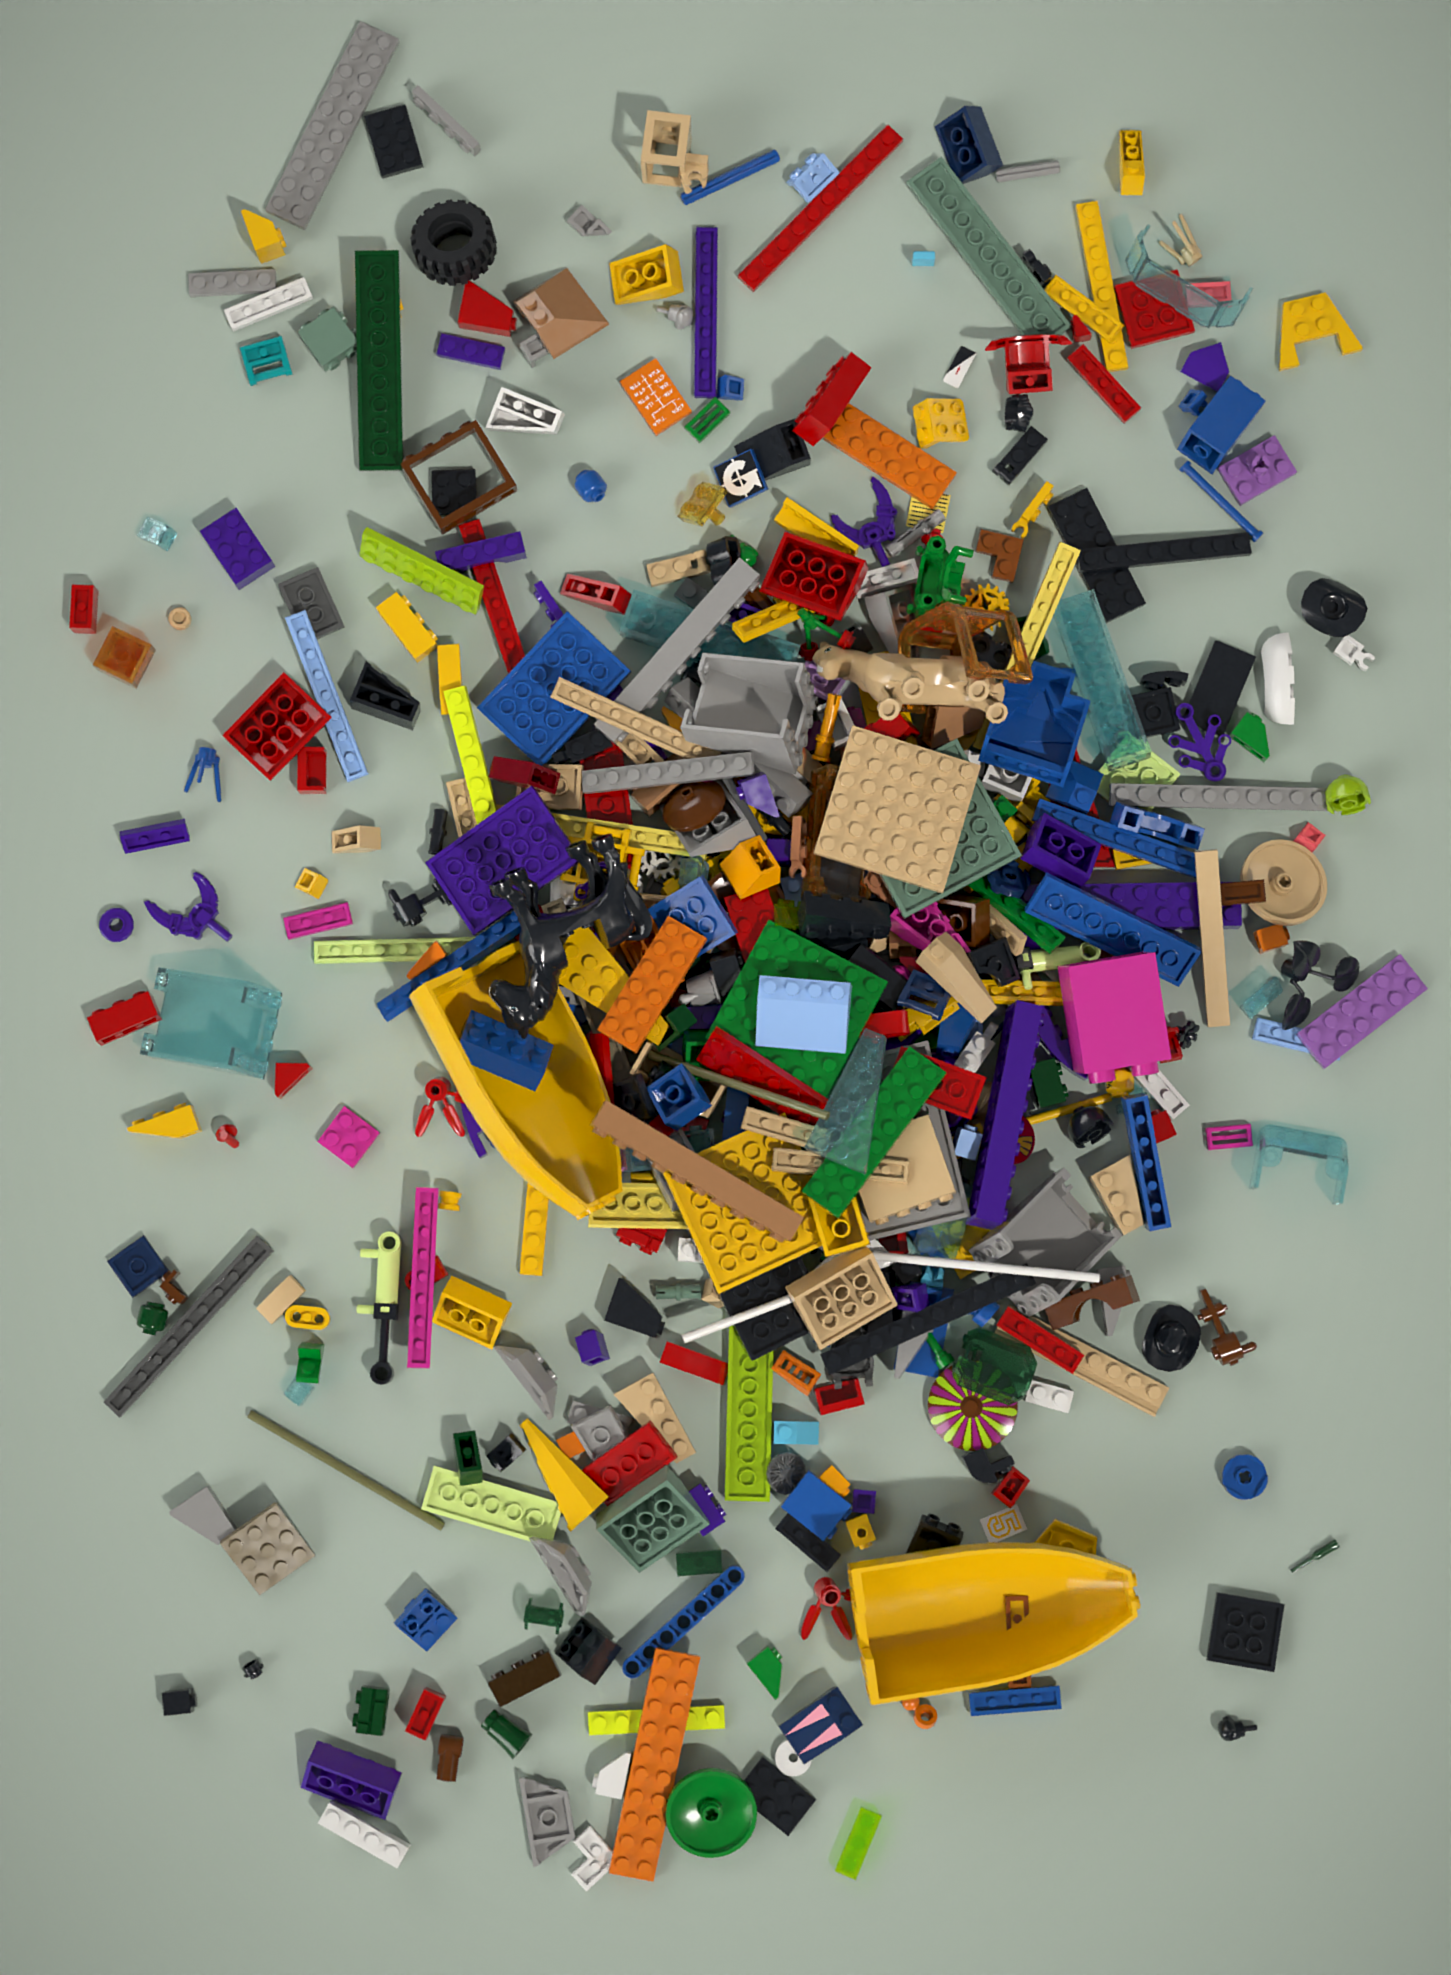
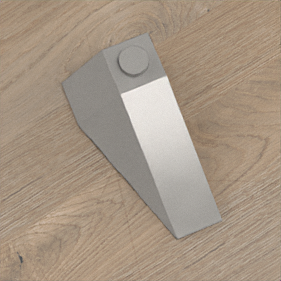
[864,584,919,658]

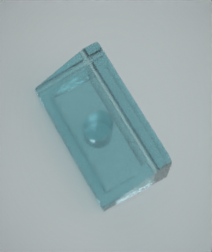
[1240,977,1283,1019]

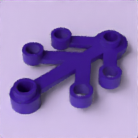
[1168,703,1231,782]

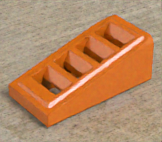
[406,941,448,980]
[771,1350,821,1396]

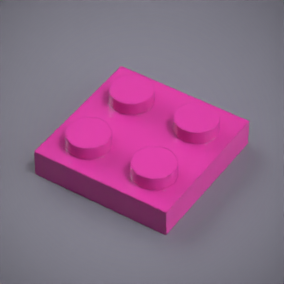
[317,1106,380,1169]

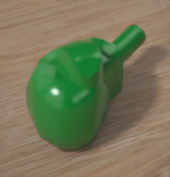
[730,534,758,567]

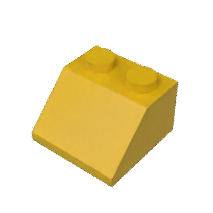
[241,209,287,264]

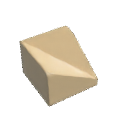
[701,1278,724,1308]

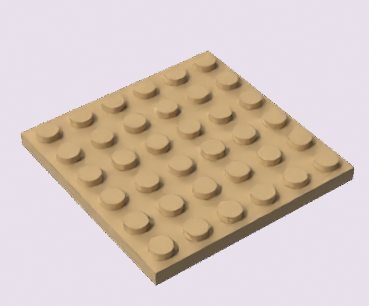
[813,725,981,894]

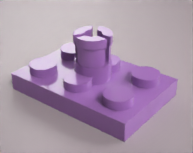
[1218,435,1297,506]

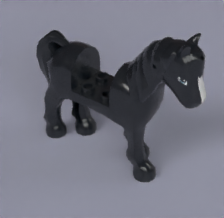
[488,833,652,1039]

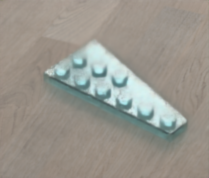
[805,1028,887,1175]

